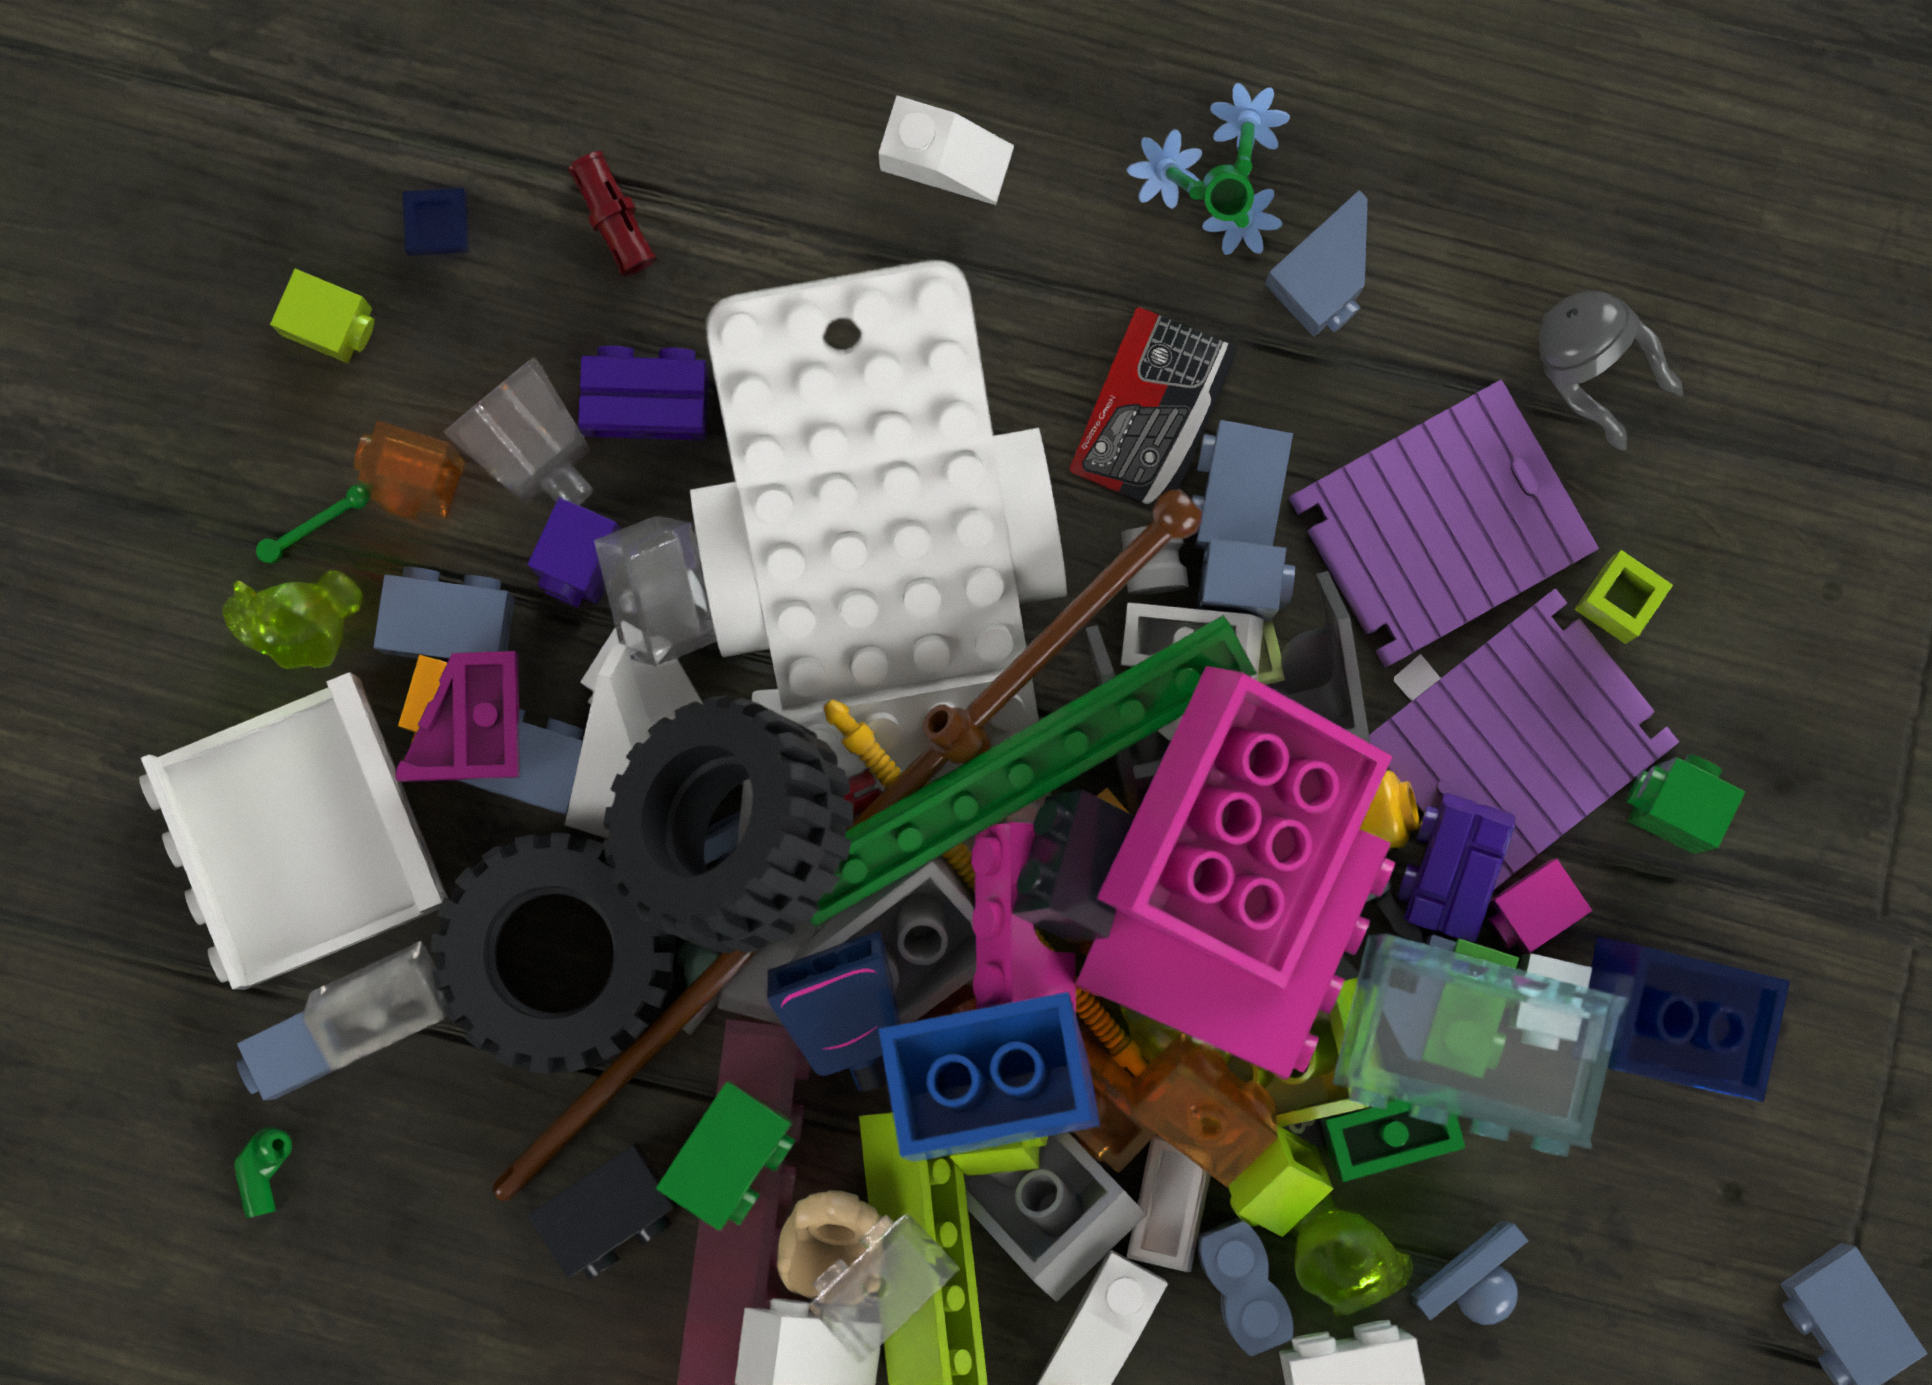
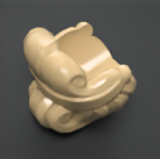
[777,1190,888,1306]

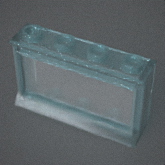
[1333,934,1629,1157]

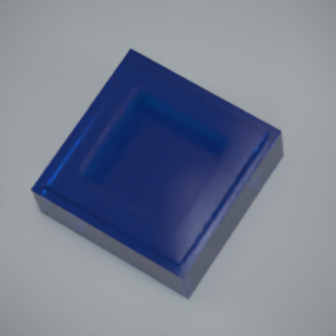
[403,188,469,256]

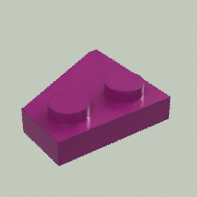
[396,651,520,782]

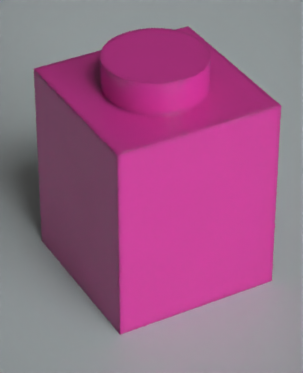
[1487,859,1592,954]

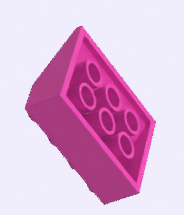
[1097,666,1393,989]

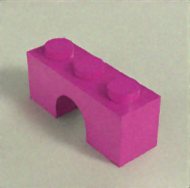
[971,822,1076,1015]

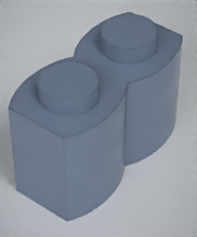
[1197,1217,1293,1357]

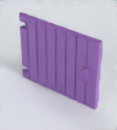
[1288,379,1599,668]
[1369,588,1679,889]

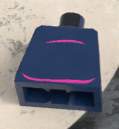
[767,930,901,1091]

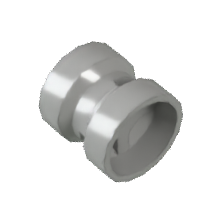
[1121,526,1189,595]

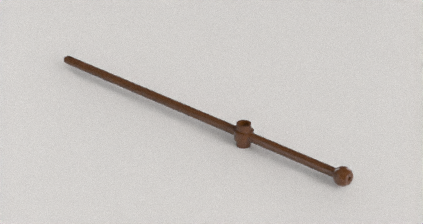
[492,489,1203,1201]

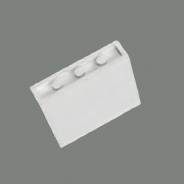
[139,672,448,990]

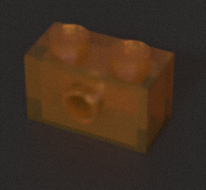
[1131,1033,1278,1187]

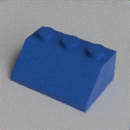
[878,992,1100,1162]

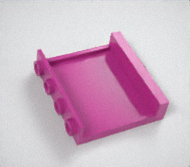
[1076,829,1395,1080]

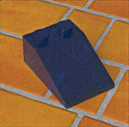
[1571,937,1790,1102]

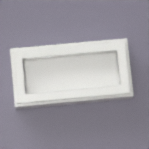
[1126,1135,1216,1272]

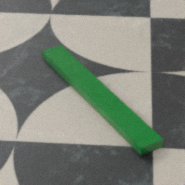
[810,615,1257,927]

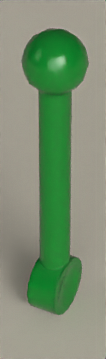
[256,485,370,564]

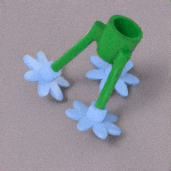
[1127,83,1290,255]

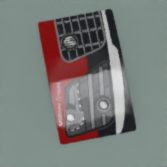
[1069,307,1237,507]

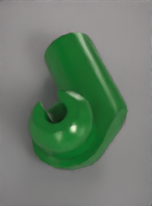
[234,1127,292,1219]

